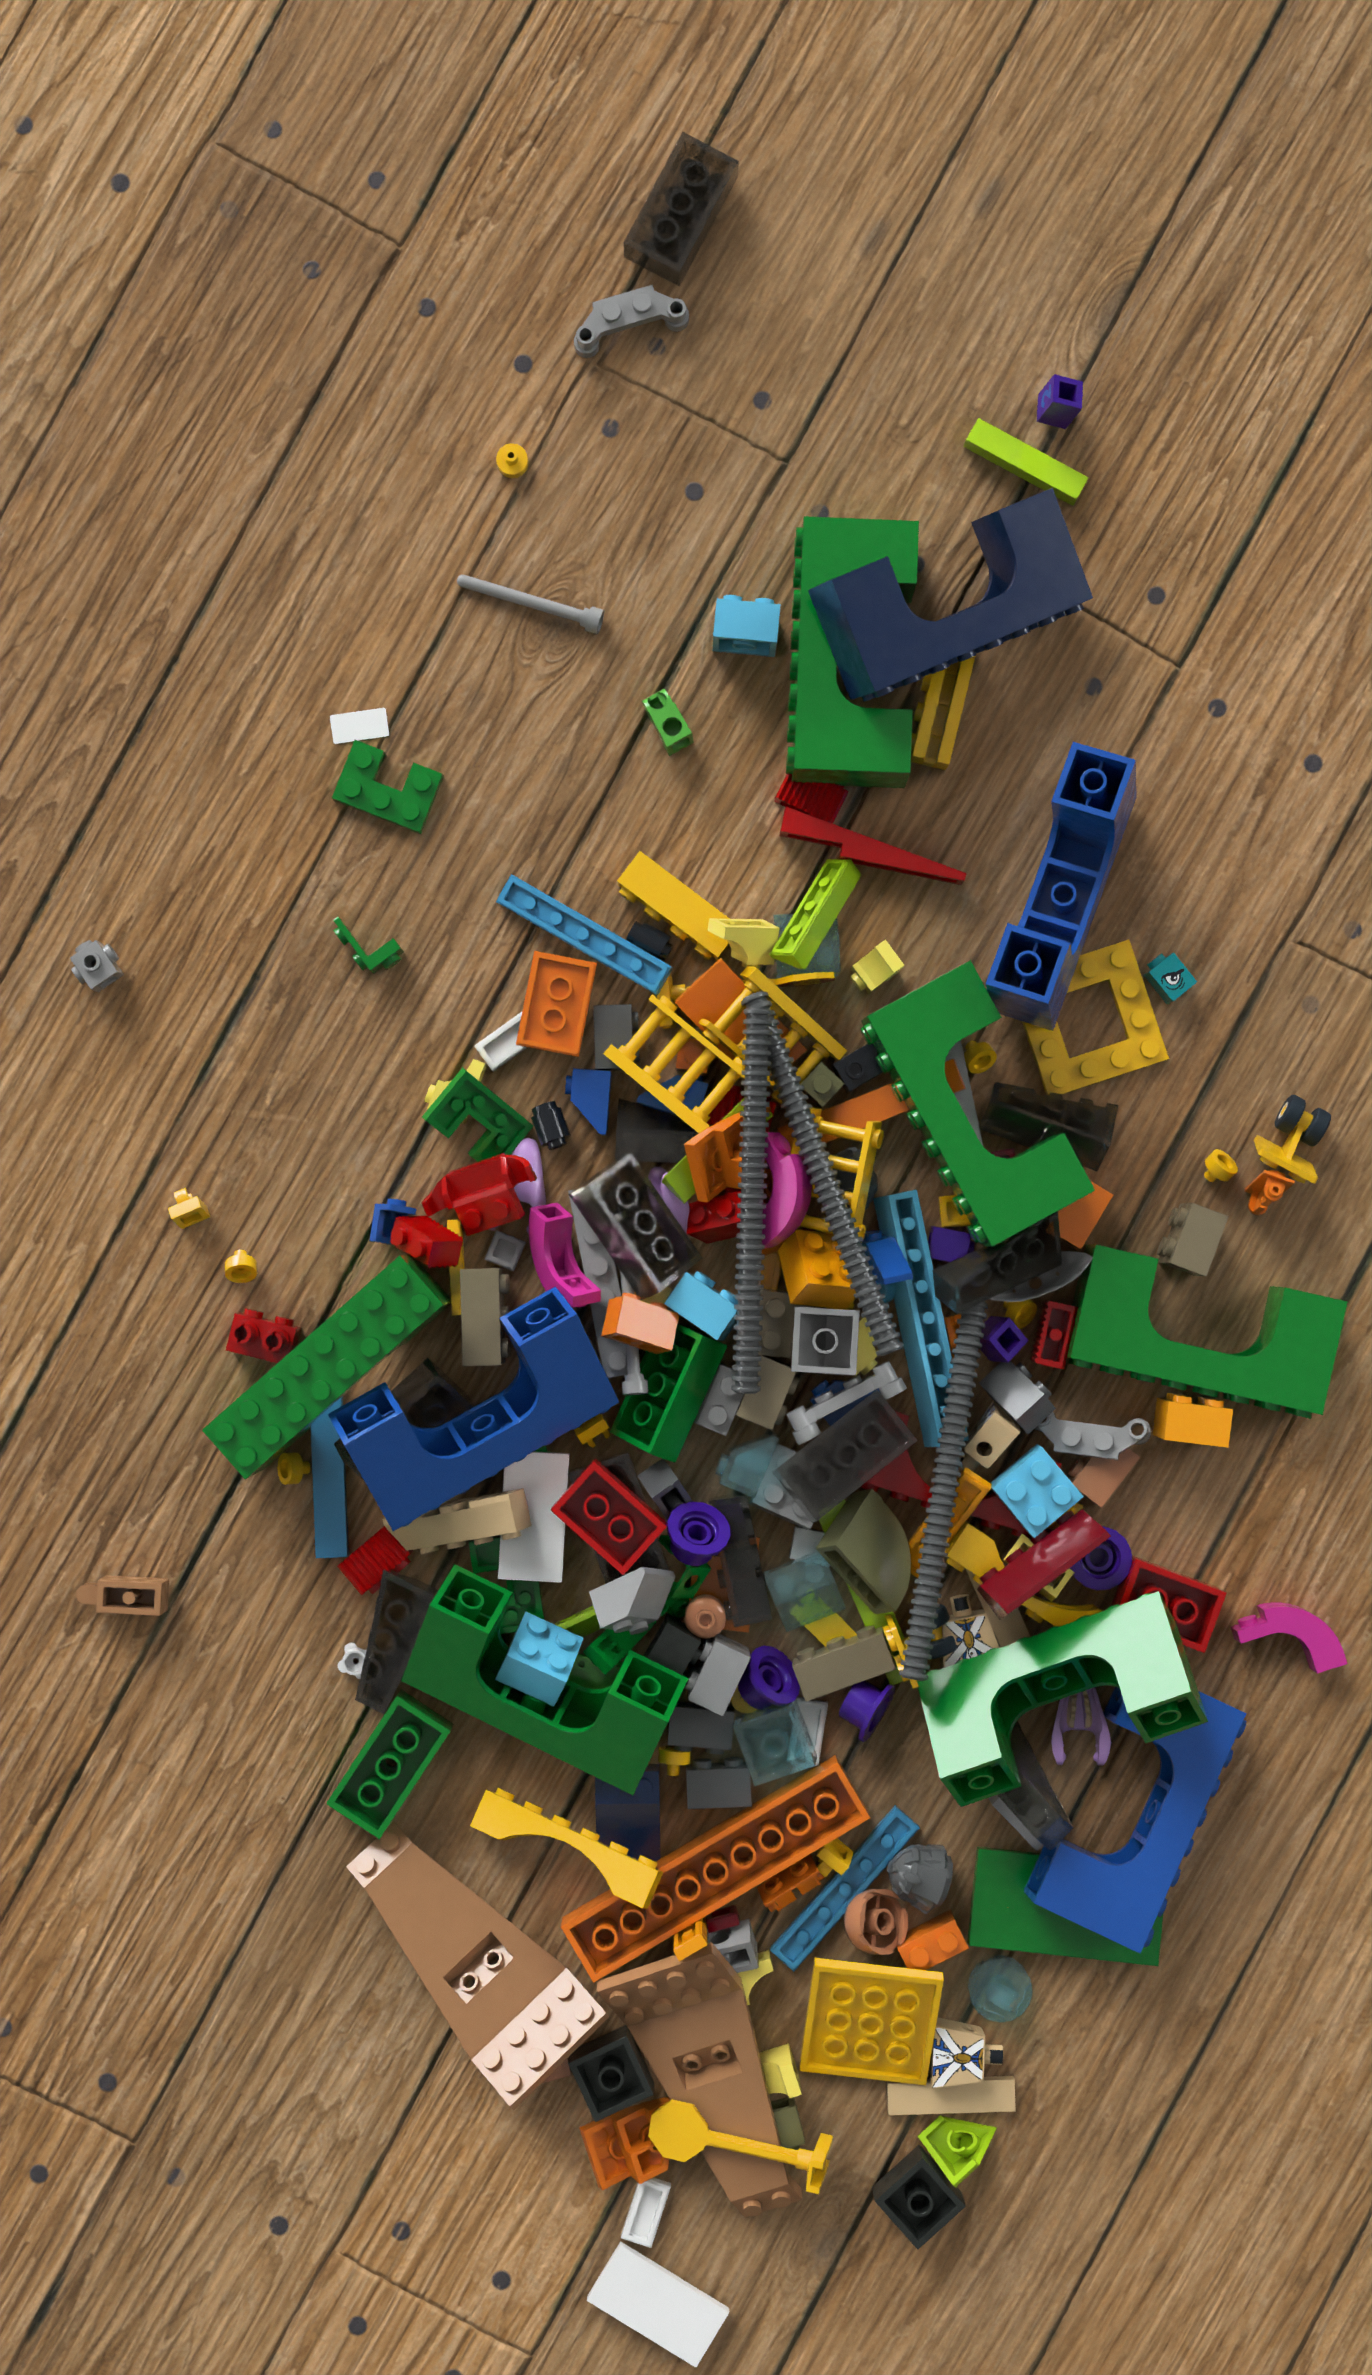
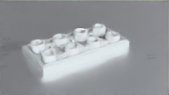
[498,1451,570,1583]
[587,2241,729,2367]

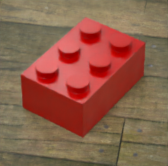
[550,1458,667,1575]
[1111,1555,1227,1653]

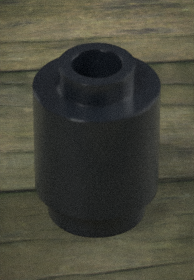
[626,921,674,962]
[531,1101,571,1150]

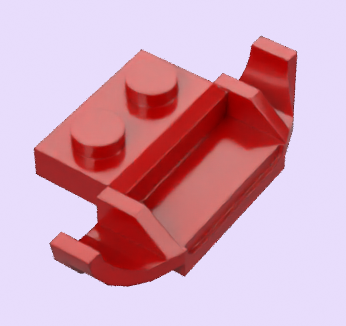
[421,1153,537,1236]

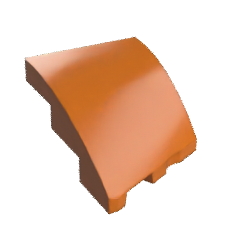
[684,1106,770,1202]
[579,2097,670,2190]

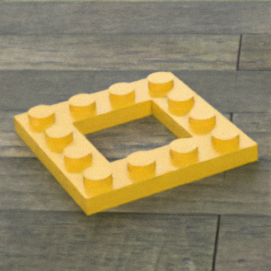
[1022,939,1169,1099]

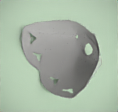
[988,1251,1092,1302]

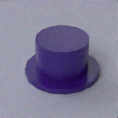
[667,1502,731,1566]
[1070,1526,1132,1590]
[737,1645,800,1710]
[839,1680,895,1742]

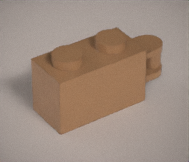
[76,1575,169,1616]

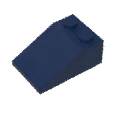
[595,1764,661,1861]

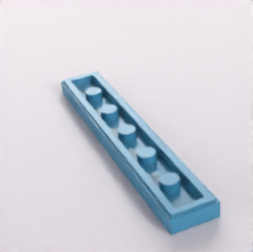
[496,874,673,995]
[311,1396,349,1558]
[770,1805,920,1972]

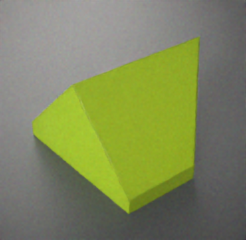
[918,2115,997,2188]

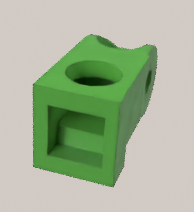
[642,689,694,756]

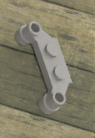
[574,285,689,358]
[786,1361,907,1445]
[1034,1412,1152,1460]

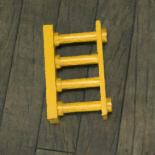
[699,965,847,1104]
[603,994,745,1133]
[791,1107,884,1243]

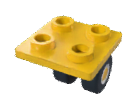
[1254,1095,1331,1184]
[882,1604,957,1689]

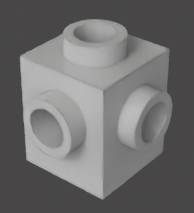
[70,940,124,992]

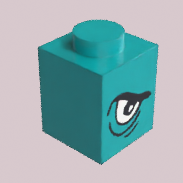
[1143,952,1197,1004]

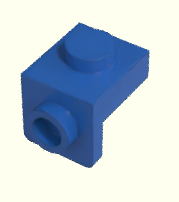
[370,1199,416,1245]

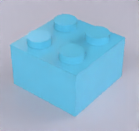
[712,595,781,657]
[664,1271,738,1341]
[991,1444,1084,1538]
[495,1611,584,1706]

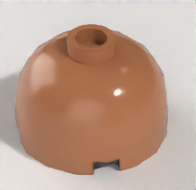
[844,1889,908,1955]

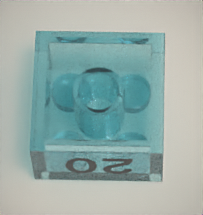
[733,1699,817,1786]

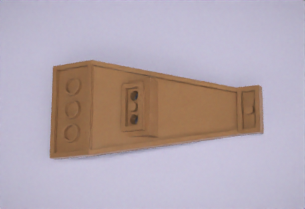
[346,1822,610,2110]
[597,1942,802,2217]

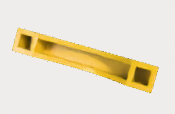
[945,1521,1103,1627]
[470,1788,663,1909]

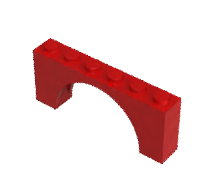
[854,1405,1062,1539]

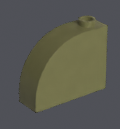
[815,1489,911,1614]

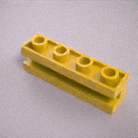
[911,656,976,770]
[617,851,730,961]

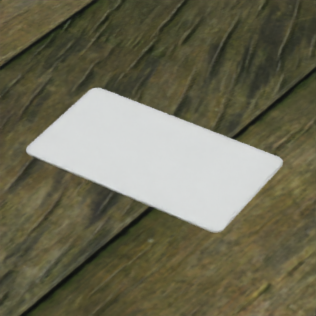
[330,708,389,744]

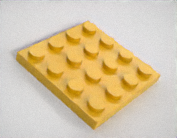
[799,1958,944,2086]

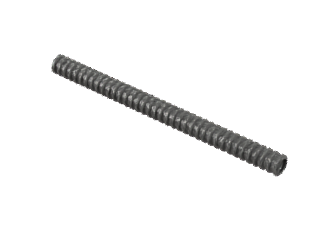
[741,991,904,1357]
[732,1007,772,1394]
[899,1298,989,1681]

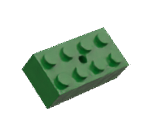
[610,1323,727,1463]
[326,1689,454,1839]

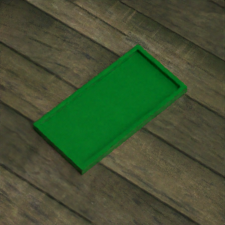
[967,1846,1163,1966]

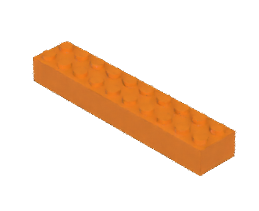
[561,1755,870,1983]

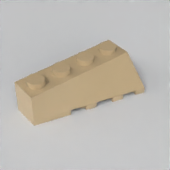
[382,1488,532,1554]

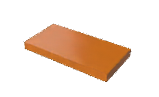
[675,958,807,1087]

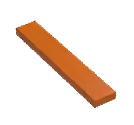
[777,1059,966,1153]

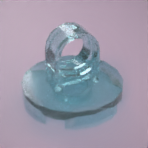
[968,1955,1033,2023]

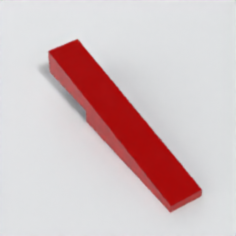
[779,806,966,885]

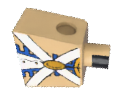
[959,1401,1020,1472]
[940,1594,999,1669]
[929,2017,1003,2088]

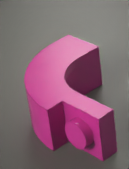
[762,1132,812,1248]
[529,1202,601,1308]
[1230,1602,1348,1674]

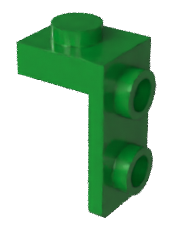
[333,917,404,974]
[583,1621,656,1675]

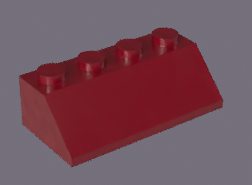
[977,1509,1111,1620]

